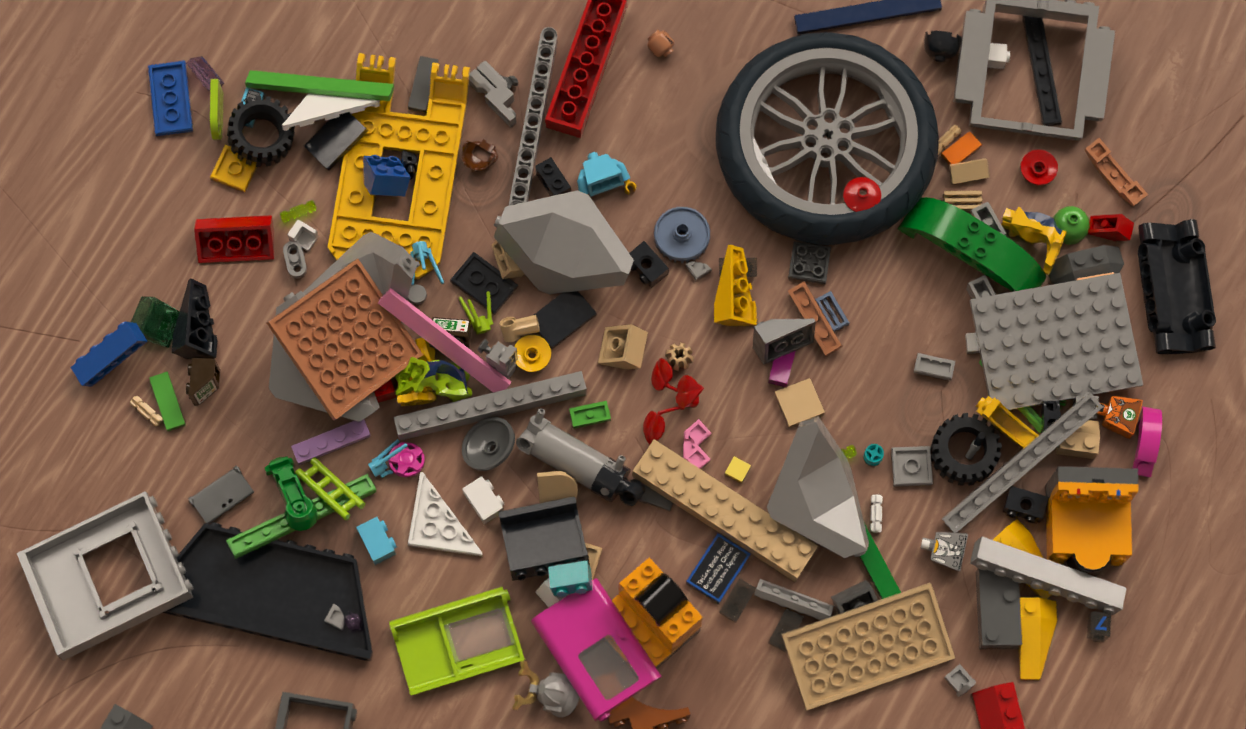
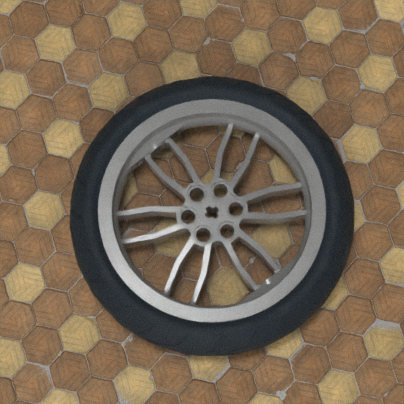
[716,32,939,245]

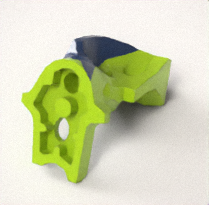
[395,357,472,402]

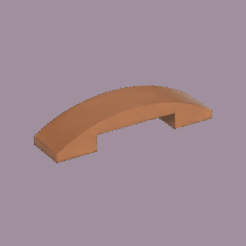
[1085,138,1148,207]

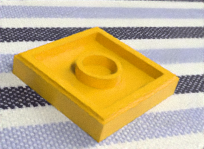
[210,144,257,192]

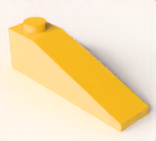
[714,245,757,326]
[993,519,1051,599]
[1019,597,1057,680]

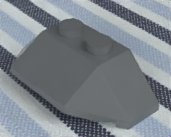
[1049,245,1124,284]

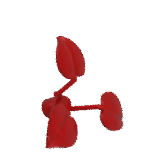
[643,358,704,445]

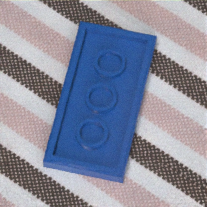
[148,61,193,136]

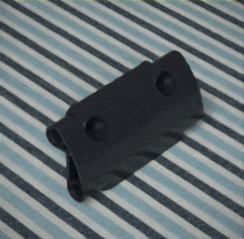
[1138,219,1216,355]

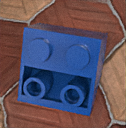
[363,155,411,197]

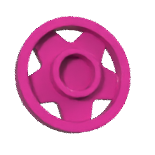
[388,442,425,477]

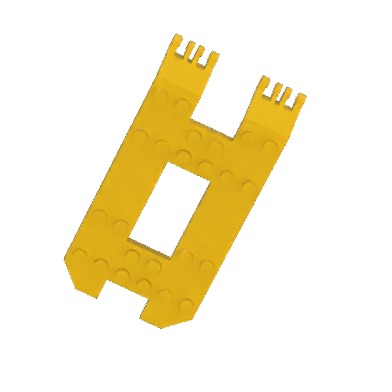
[328,53,470,280]

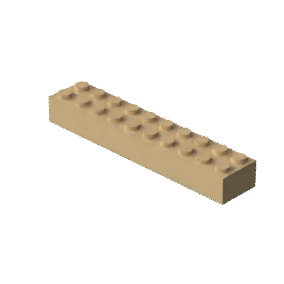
[632,439,818,582]

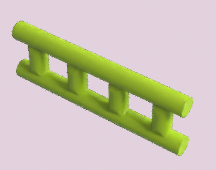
[295,457,366,520]

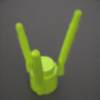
[459,291,493,334]

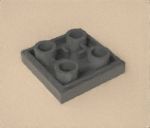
[788,241,831,284]

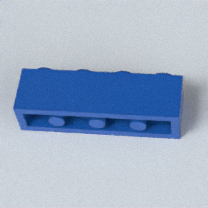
[71,321,148,387]

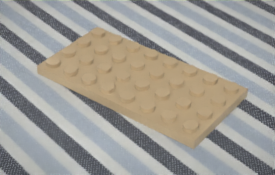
[781,583,955,710]

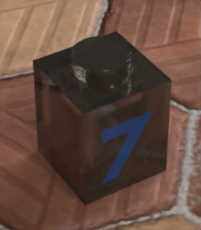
[1087,611,1111,642]

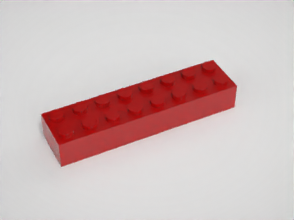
[545,0,627,138]

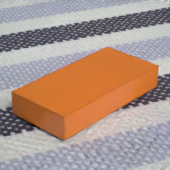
[941,131,982,165]

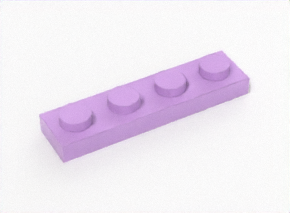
[291,419,371,465]

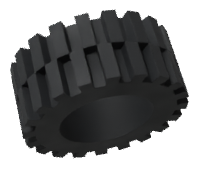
[227,96,295,167]
[930,413,1002,486]

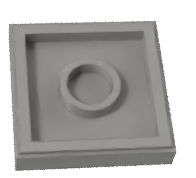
[891,446,933,487]

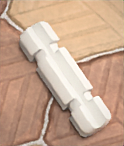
[870,495,882,533]

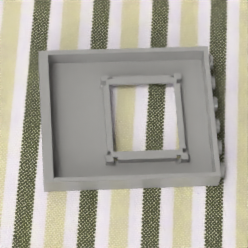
[17,491,193,661]

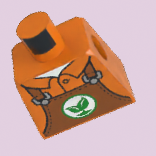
[1096,396,1143,439]

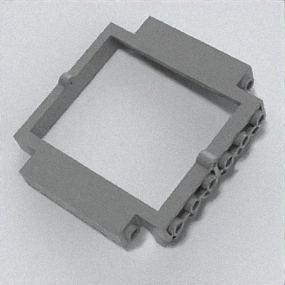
[953,0,1115,141]

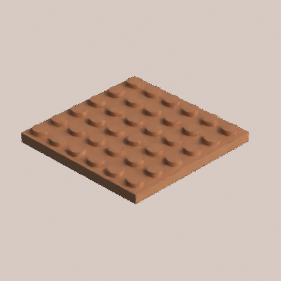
[267,259,423,420]

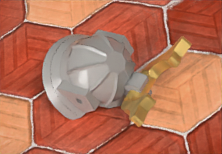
[512,661,579,717]

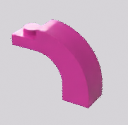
[1132,406,1162,477]

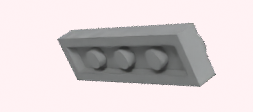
[754,579,834,620]

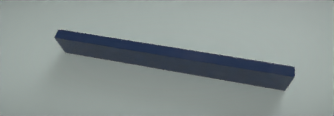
[794,0,942,34]

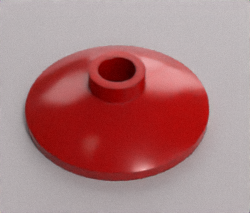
[1020,149,1058,185]
[843,177,881,212]

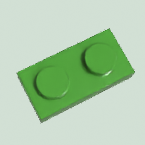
[569,401,611,429]

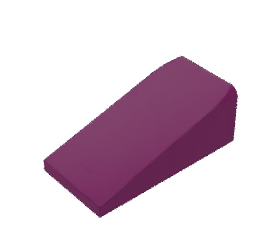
[768,351,796,387]

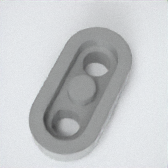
[283,241,307,279]

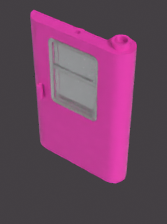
[531,578,662,722]

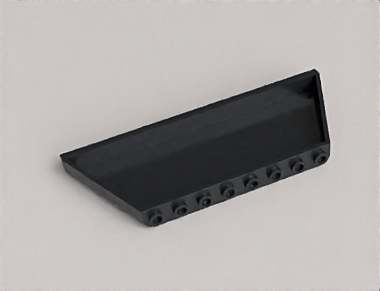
[152,522,373,661]

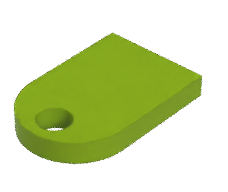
[210,79,223,140]

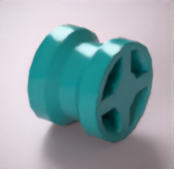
[863,444,884,466]

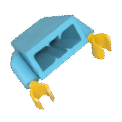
[577,152,636,197]

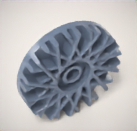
[654,207,710,263]

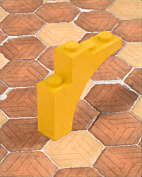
[976,396,1039,448]

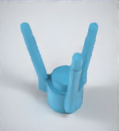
[410,241,444,285]
[368,439,408,478]

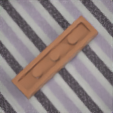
[788,282,843,356]

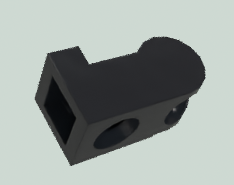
[1041,401,1061,433]

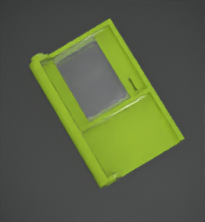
[389,587,525,696]

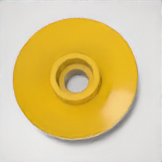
[514,335,551,372]

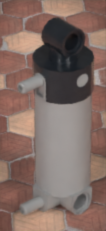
[516,408,645,506]

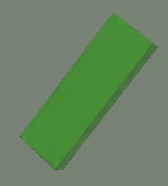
[149,372,186,432]

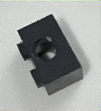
[535,157,571,196]
[629,241,669,288]
[1002,486,1049,524]

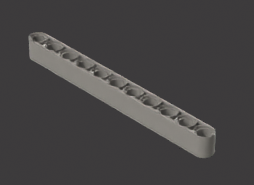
[508,27,557,206]

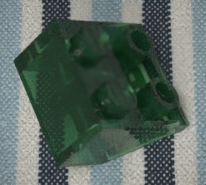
[131,296,180,348]

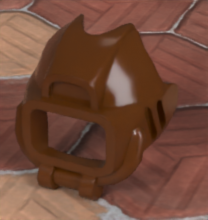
[462,139,498,172]

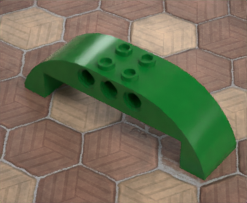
[898,197,1047,292]

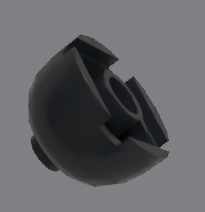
[924,30,962,62]

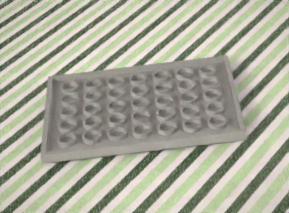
[969,273,1143,410]

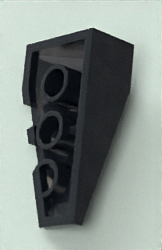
[171,279,218,359]

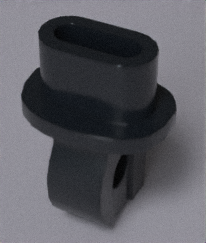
[400,150,417,180]

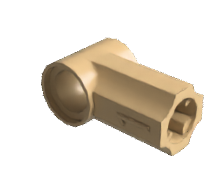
[499,315,540,342]

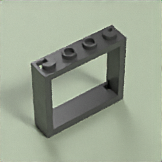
[275,692,357,729]

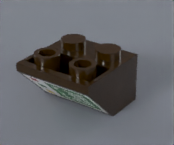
[432,317,472,347]
[186,358,221,406]

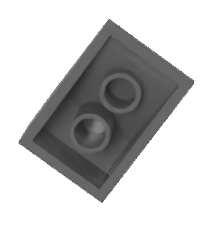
[752,319,816,365]
[831,580,878,614]

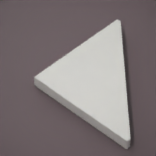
[282,93,380,131]
[408,472,483,557]

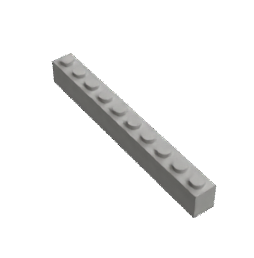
[394,371,587,441]

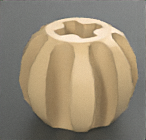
[665,342,694,371]

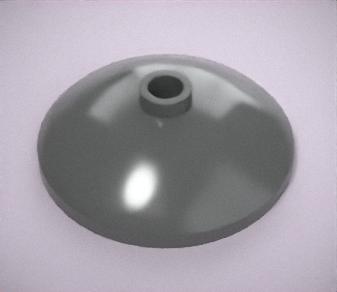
[462,417,515,471]

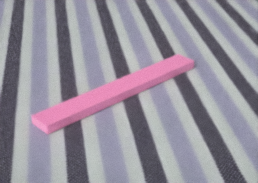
[378,288,511,392]

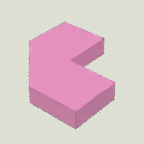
[683,419,711,469]

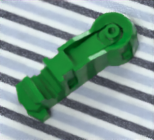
[264,456,318,531]

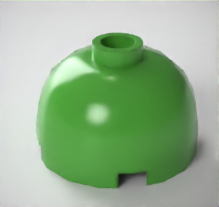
[1053,206,1090,245]

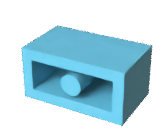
[356,517,397,565]

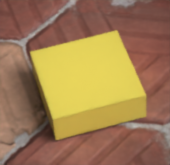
[725,456,751,483]

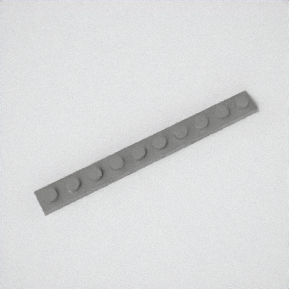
[942,392,1103,533]

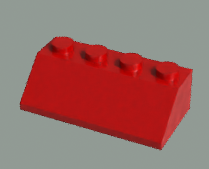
[194,215,274,263]
[972,682,1025,729]

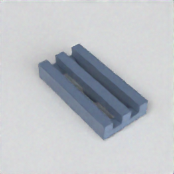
[815,291,849,332]

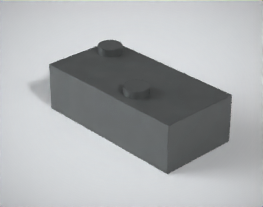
[975,569,1022,649]

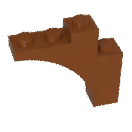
[595,672,691,729]

